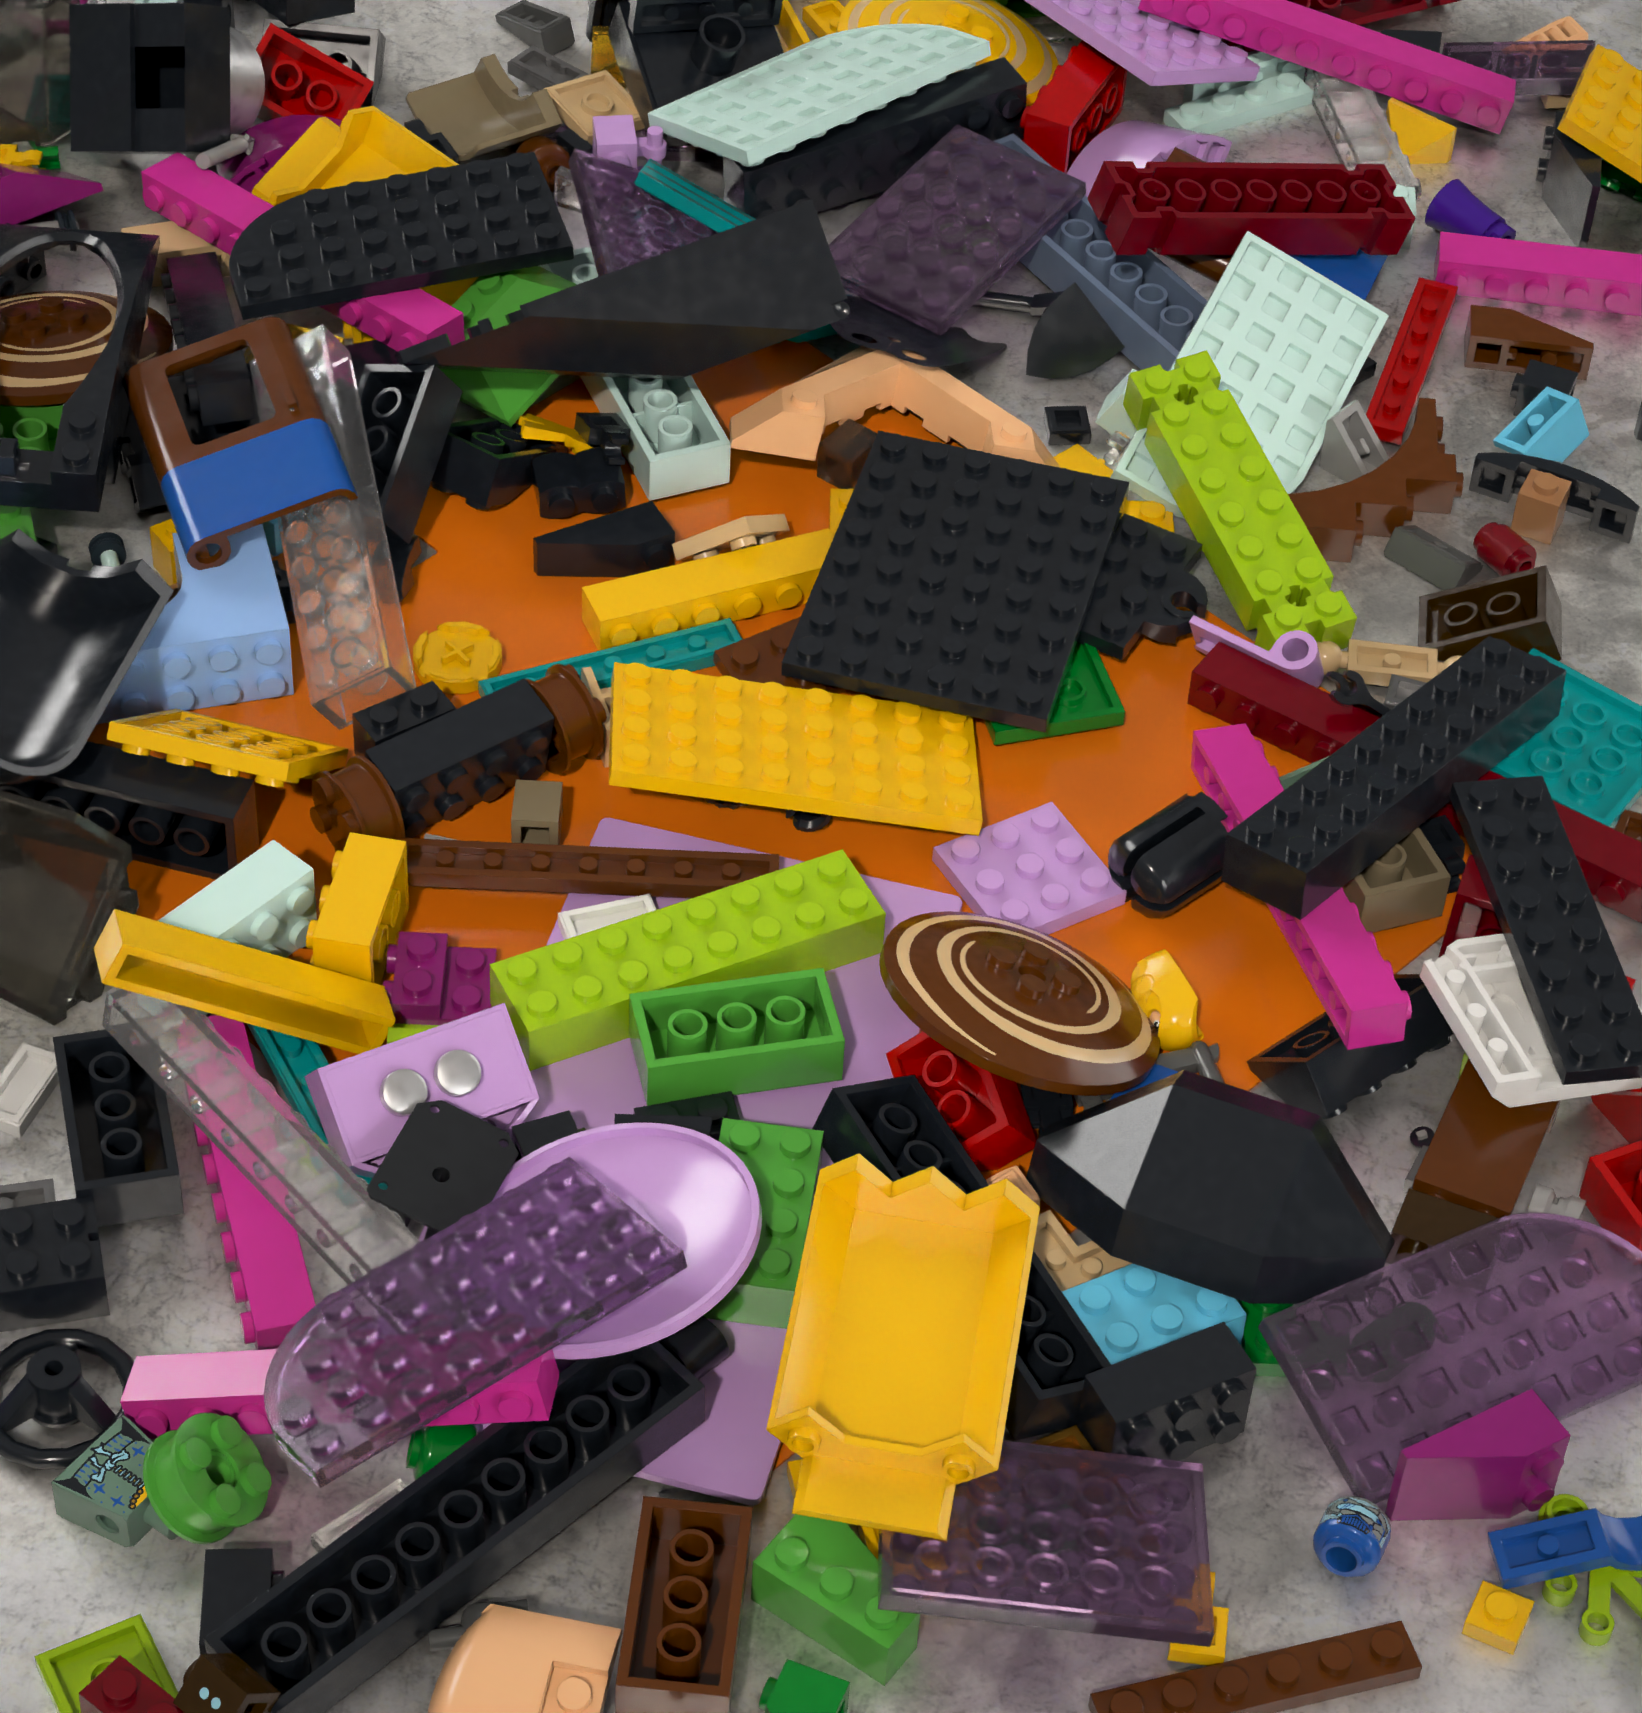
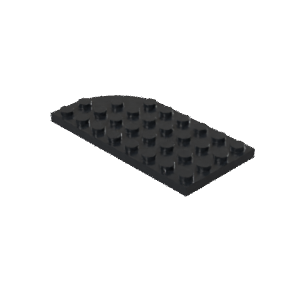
[229,152,574,320]

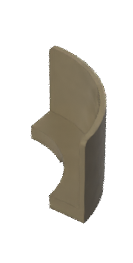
[406,54,562,161]

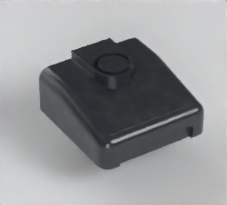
[608,1,784,147]

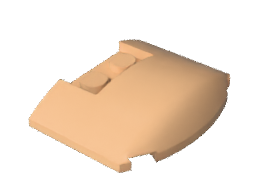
[428,1604,622,1713]

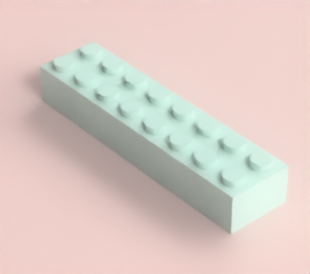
[540,242,731,501]

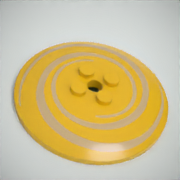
[836,0,1059,106]

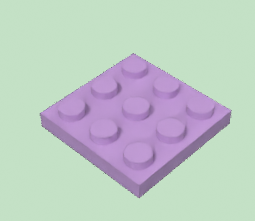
[932,802,1127,935]

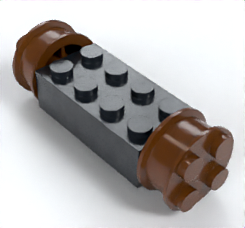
[310,664,607,852]

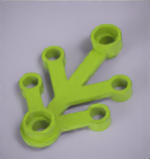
[1537,1494,1642,1646]

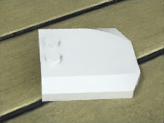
[1419,933,1642,1108]

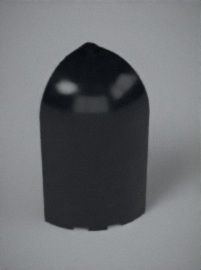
[0,529,174,785]

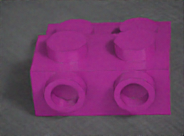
[383,931,497,1027]

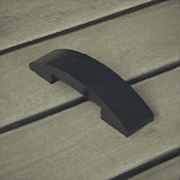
[1469,452,1640,544]

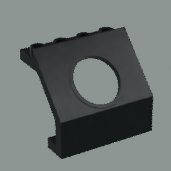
[585,0,783,42]

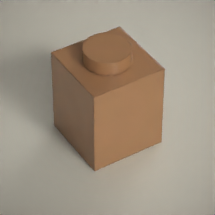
[1511,469,1572,545]

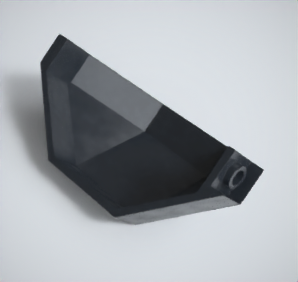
[1026,1070,1395,1305]

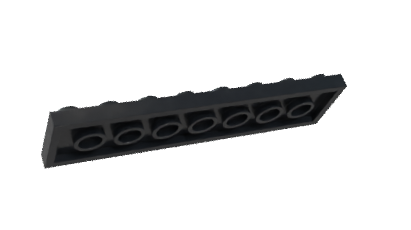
[1449,776,1642,1085]

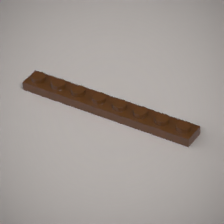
[399,838,779,898]

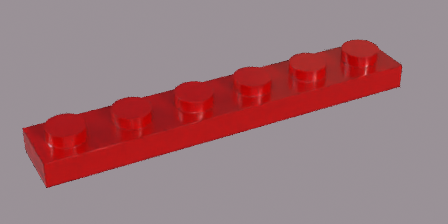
[1366,277,1458,445]

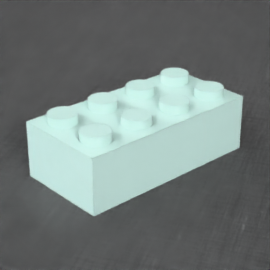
[133,839,317,1039]

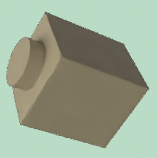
[511,779,563,845]

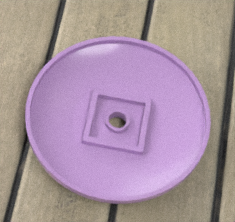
[450,1122,762,1360]

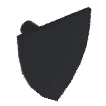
[1026,282,1125,379]

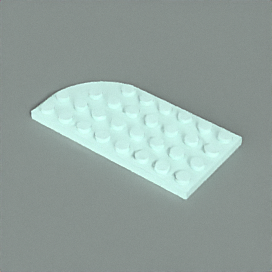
[648,24,991,167]
[1110,231,1389,518]

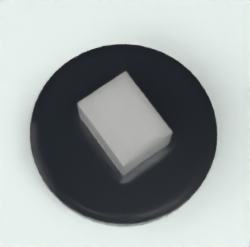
[1410,1126,1434,1148]

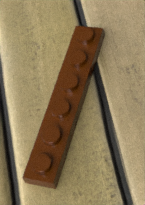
[1088,1621,1422,1713]

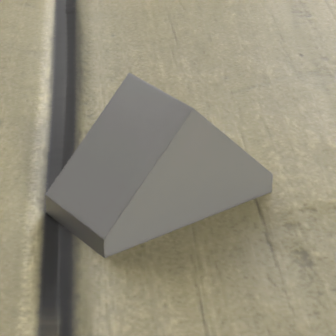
[1319,399,1389,483]

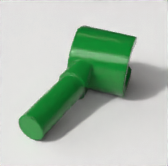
[28,135,61,170]

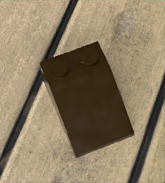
[1418,565,1562,661]

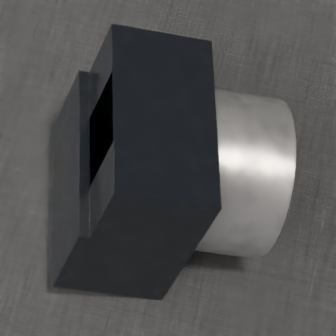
[69,2,265,154]

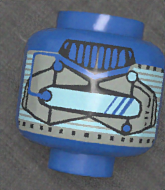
[1313,1496,1391,1578]

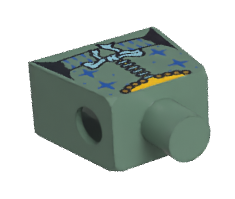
[51,1415,178,1547]

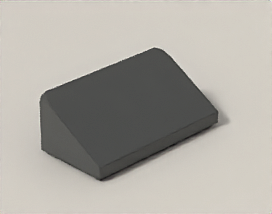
[1384,525,1483,590]

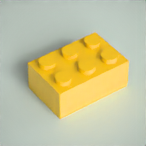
[306,832,409,985]

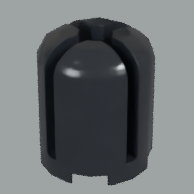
[1108,792,1228,919]

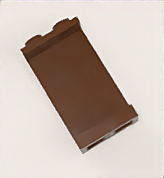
[1412,1058,1561,1245]

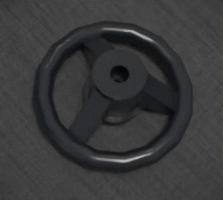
[0,1329,134,1470]

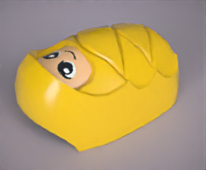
[1131,949,1204,1052]

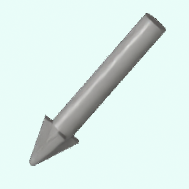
[195,133,255,169]

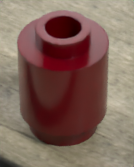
[1473,522,1537,576]

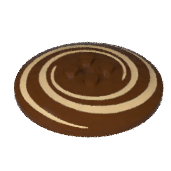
[0,290,174,406]
[879,911,1160,1096]

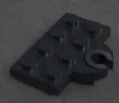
[1077,514,1208,660]

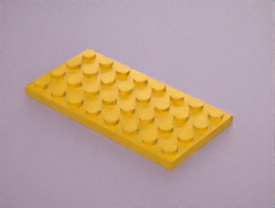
[609,662,983,836]

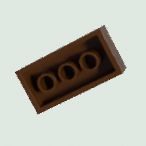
[615,1496,753,1713]

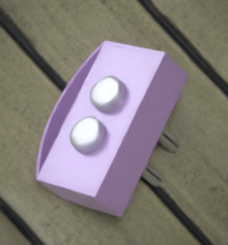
[304,1003,539,1178]

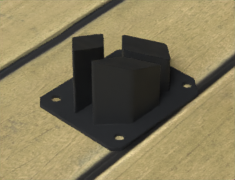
[367,1100,519,1256]

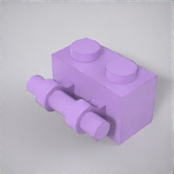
[592,115,667,210]

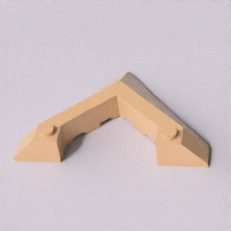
[729,337,1061,468]

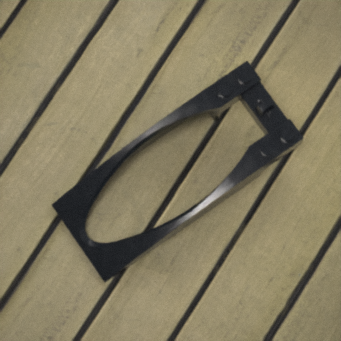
[0,224,160,512]

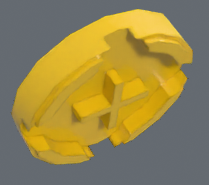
[413,621,502,694]

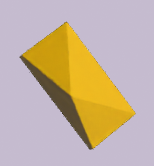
[1382,97,1457,165]

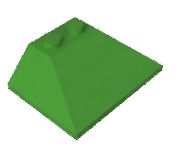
[440,266,577,427]

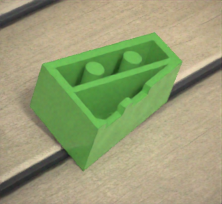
[751,1514,921,1686]

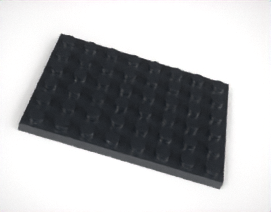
[782,430,1129,733]

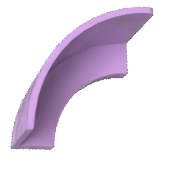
[1065,120,1232,197]

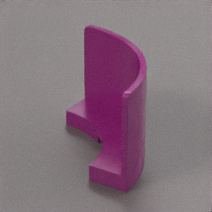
[215,115,342,193]

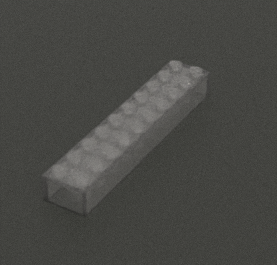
[249,324,416,730]

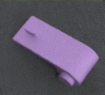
[1189,615,1324,688]

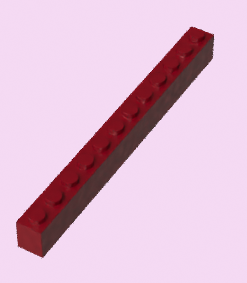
[1187,641,1642,923]

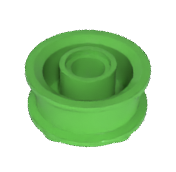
[143,1413,272,1544]

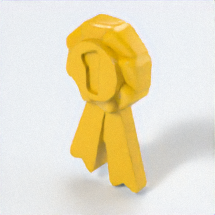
[518,413,593,454]

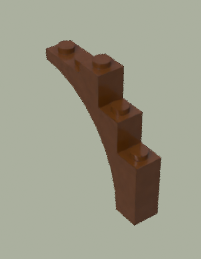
[1288,398,1464,563]

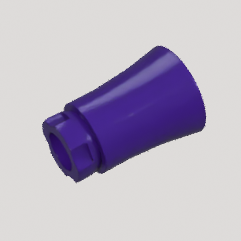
[1425,179,1516,240]

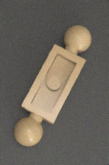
[1316,639,1462,687]

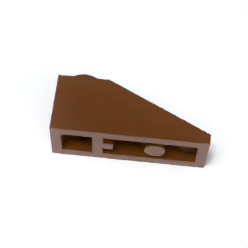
[1464,305,1594,380]

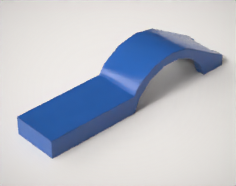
[1488,1508,1642,1589]

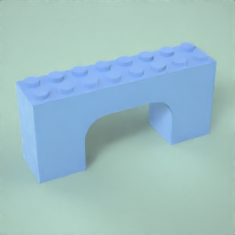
[97,524,294,724]

